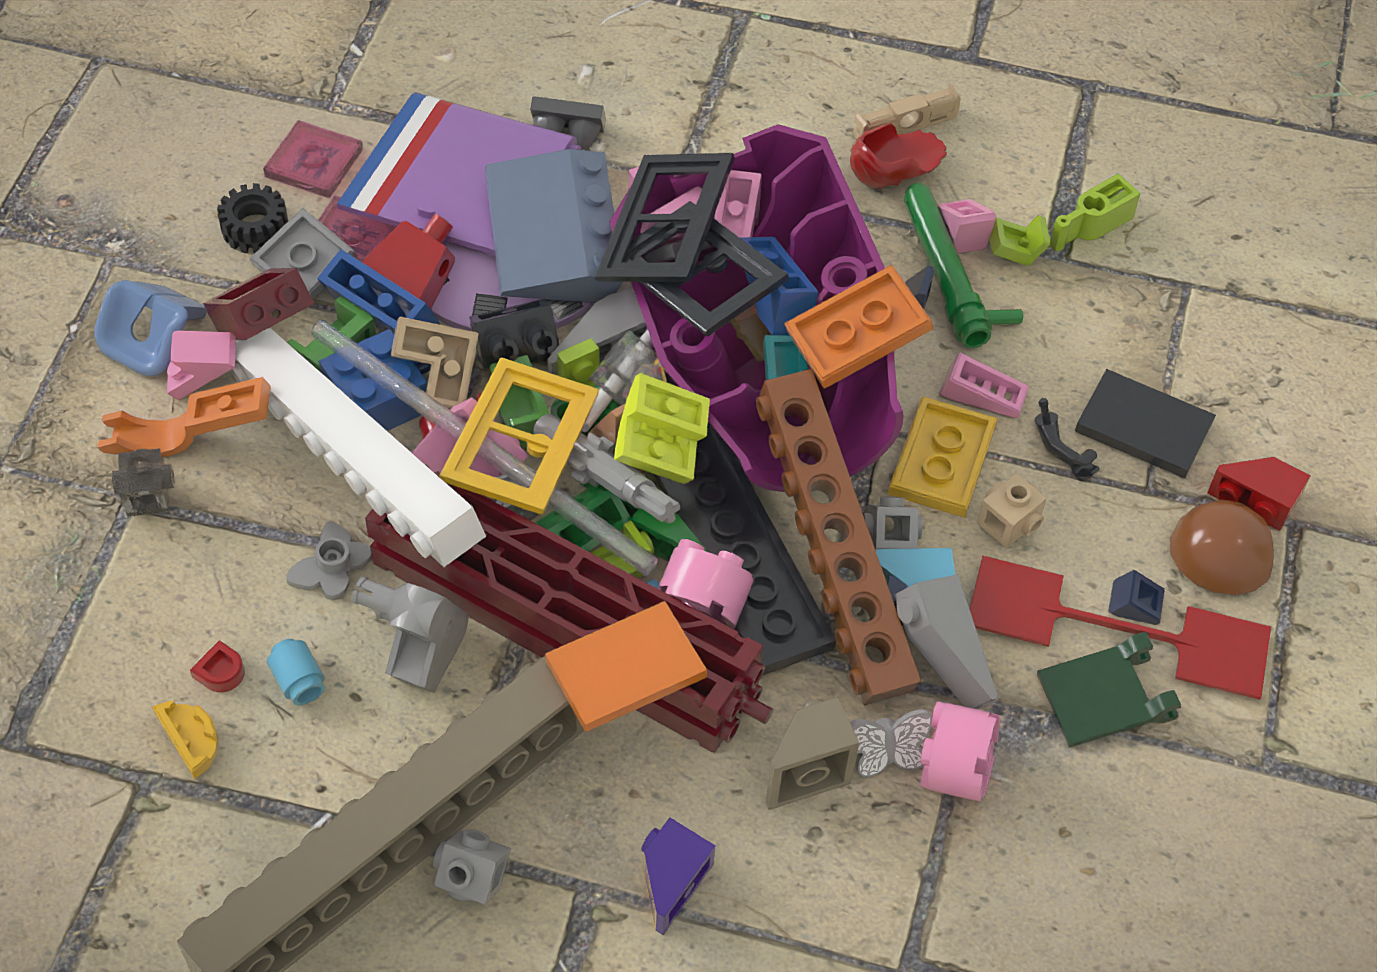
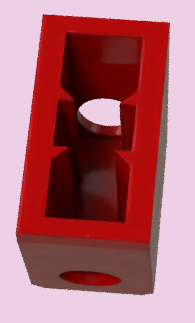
[362,214,455,309]

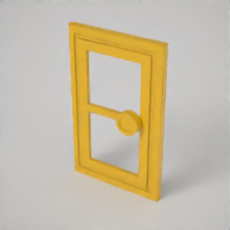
[439,358,599,515]

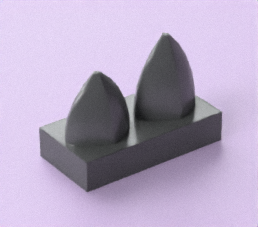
[530,96,606,150]

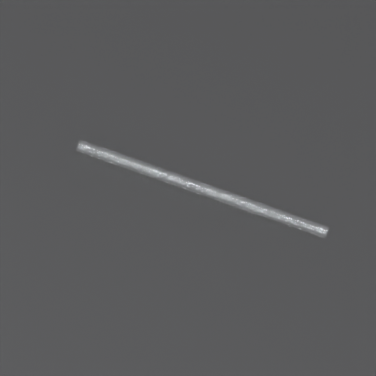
[311,320,658,576]

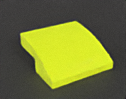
[614,373,710,484]

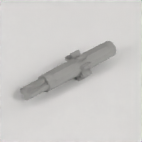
[534,414,680,524]

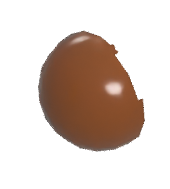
[1170,500,1274,595]

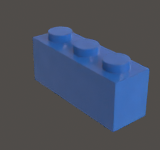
[317,249,440,334]

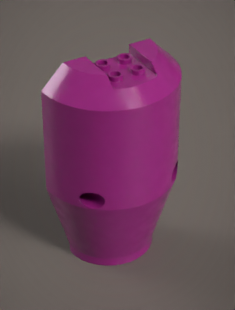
[609,124,904,492]

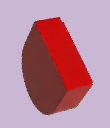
[190,640,245,692]

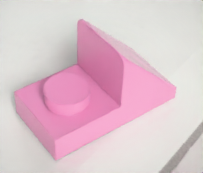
[712,170,762,247]
[937,199,995,253]
[167,331,236,400]

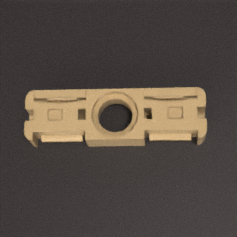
[853,84,961,139]

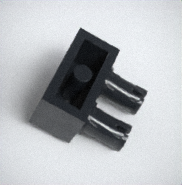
[469,299,559,368]

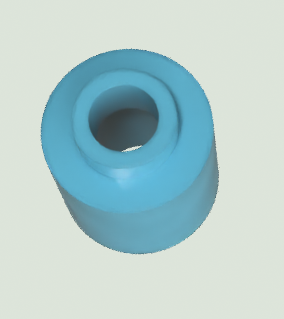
[267,639,325,706]

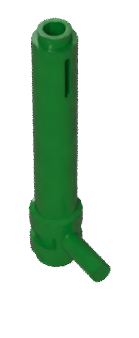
[904,183,1023,348]

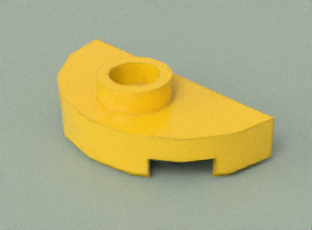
[152,701,219,780]

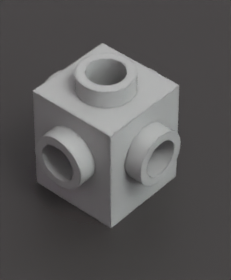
[863,497,923,549]
[433,830,511,905]

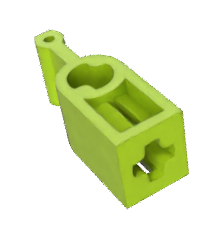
[1049,173,1141,251]

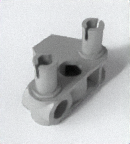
[352,576,468,693]

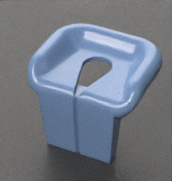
[94,280,207,377]

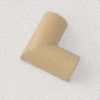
[391,317,479,411]

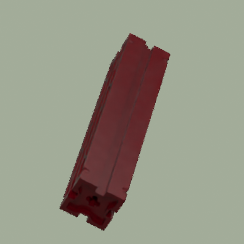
[365,464,774,753]

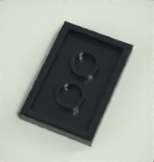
[1075,369,1216,478]

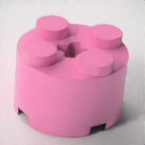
[658,539,753,629]
[920,701,1000,802]

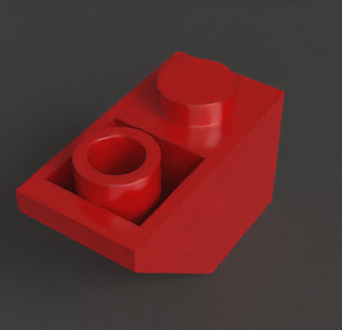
[1207,457,1311,531]

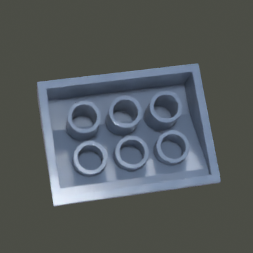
[485,149,623,303]

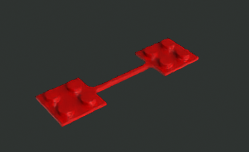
[970,556,1271,700]

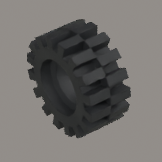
[217,183,288,254]

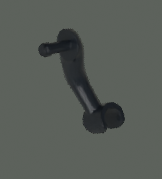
[1035,398,1100,480]

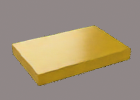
[888,396,998,518]

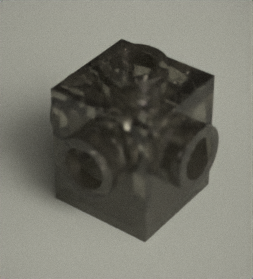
[112,448,175,517]

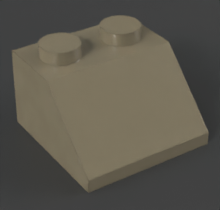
[766,697,859,810]

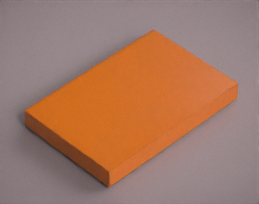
[784,265,934,389]
[545,601,707,732]

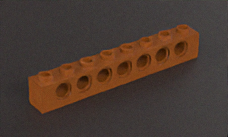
[756,369,921,706]

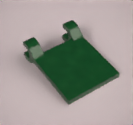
[1037,632,1181,748]

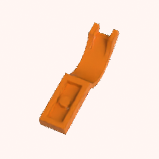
[97,377,271,458]

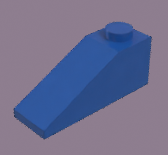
[739,237,818,335]

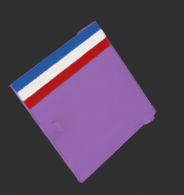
[337,92,581,255]

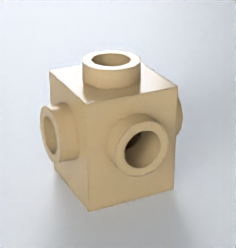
[977,473,1047,548]

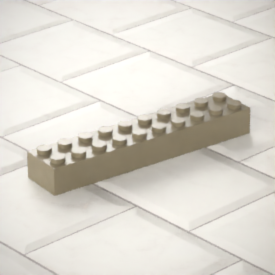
[177,656,584,972]

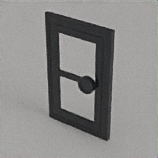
[595,153,735,282]
[623,201,789,336]

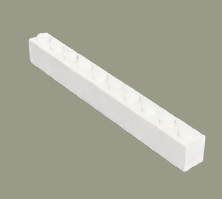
[229,328,486,567]

